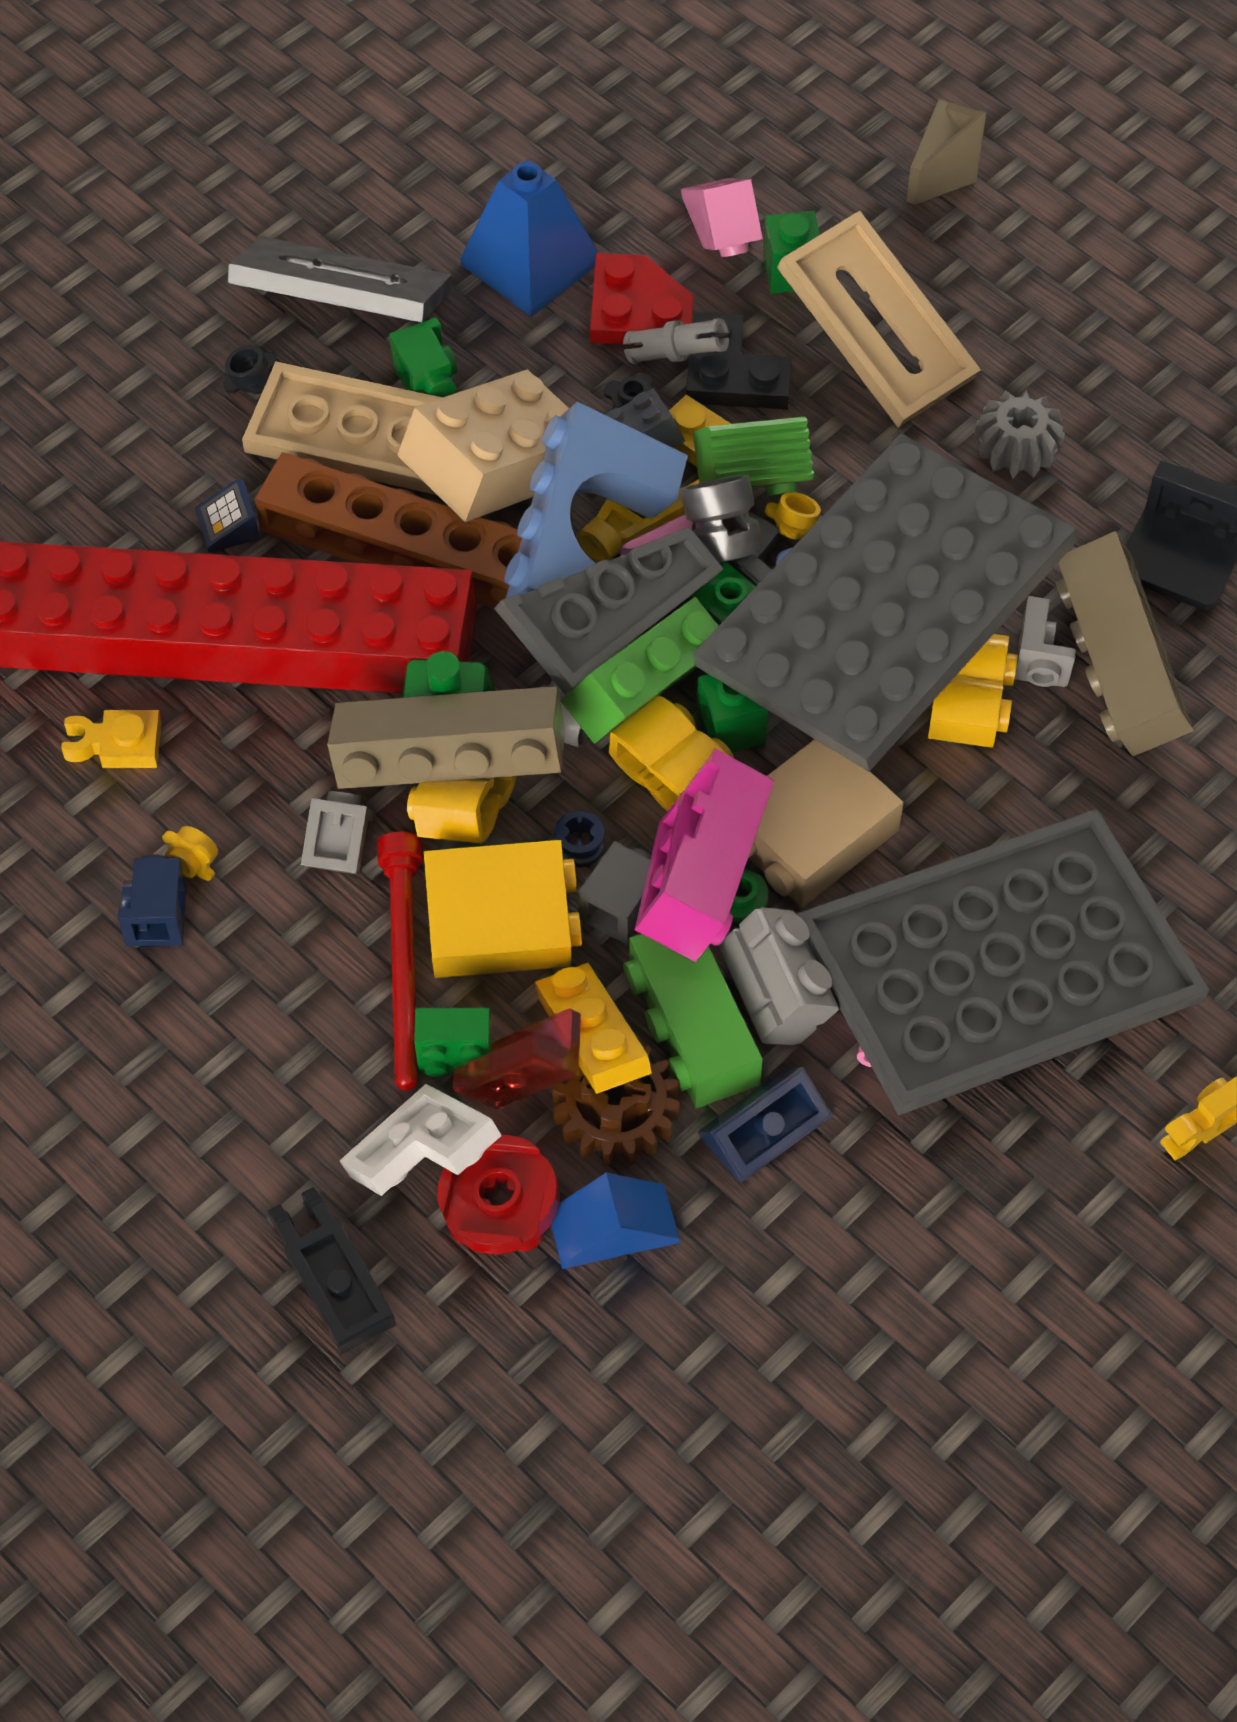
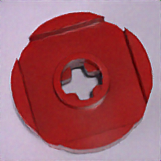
[437,1135,560,1255]

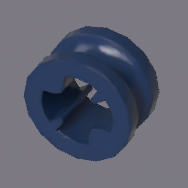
[554,810,605,867]

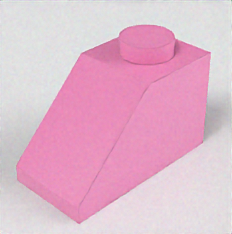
[681,178,763,257]

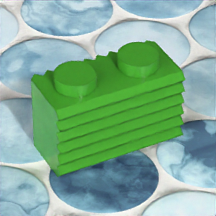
[693,416,815,497]

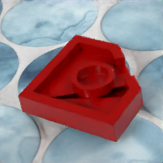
[590,253,693,345]

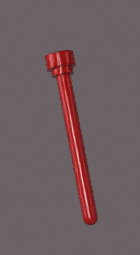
[377,831,423,1091]

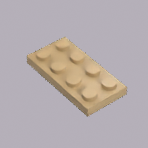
[242,361,442,495]

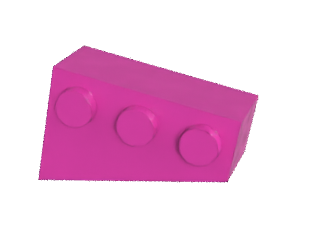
[635,748,774,962]

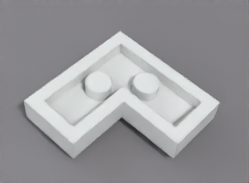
[340,1084,502,1196]

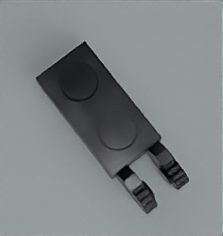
[268,1187,396,1354]

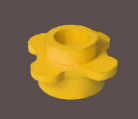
[764,492,821,540]
[162,826,218,881]

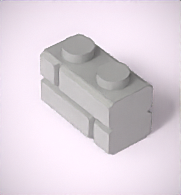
[718,907,839,1045]

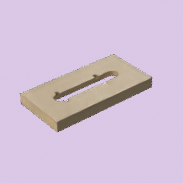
[777,211,981,428]

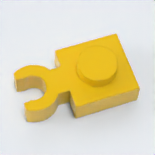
[61,710,162,768]
[1160,1076,1237,1161]

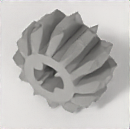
[975,389,1065,479]

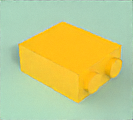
[424,840,582,978]

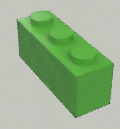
[560,597,719,744]
[623,934,763,1109]

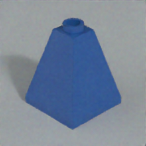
[460,159,599,317]

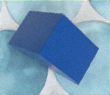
[551,1172,679,1269]

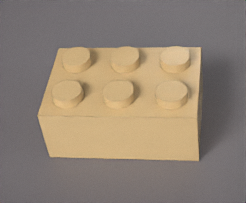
[397,369,569,522]

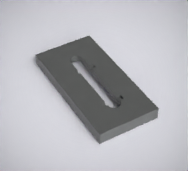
[228,236,451,322]

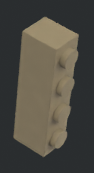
[1055,531,1194,757]
[327,686,565,789]

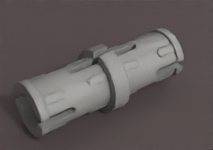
[623,318,729,364]

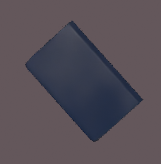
[698,1066,833,1182]

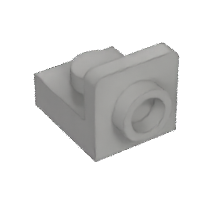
[1014,596,1076,687]
[301,791,374,875]

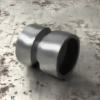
[680,475,764,562]

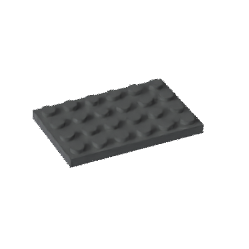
[693,433,1077,772]
[797,809,1209,1116]

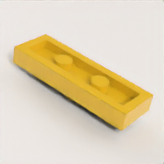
[535,963,652,1094]

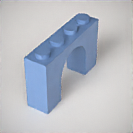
[504,402,688,642]

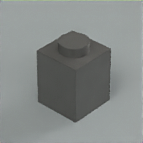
[578,841,651,945]

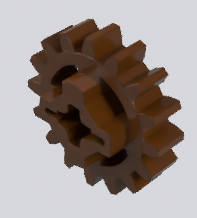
[552,1045,680,1166]

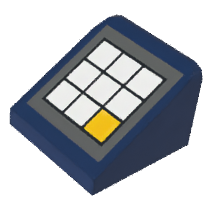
[195,478,259,553]

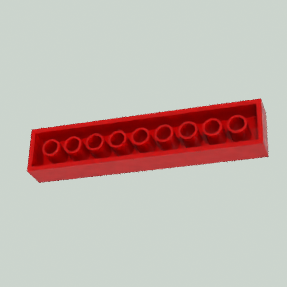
[0,541,477,693]

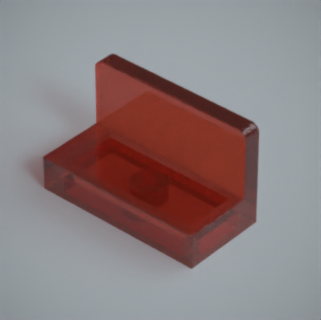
[453,1008,581,1110]

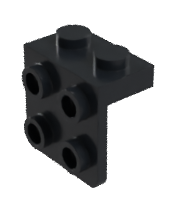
[1126,460,1237,611]

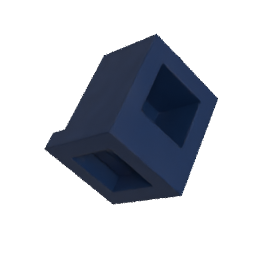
[118,854,187,946]

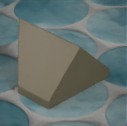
[906,99,986,204]

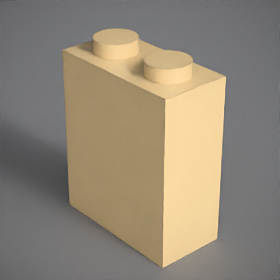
[748,739,903,908]

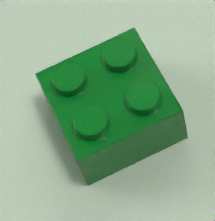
[414,1008,493,1077]

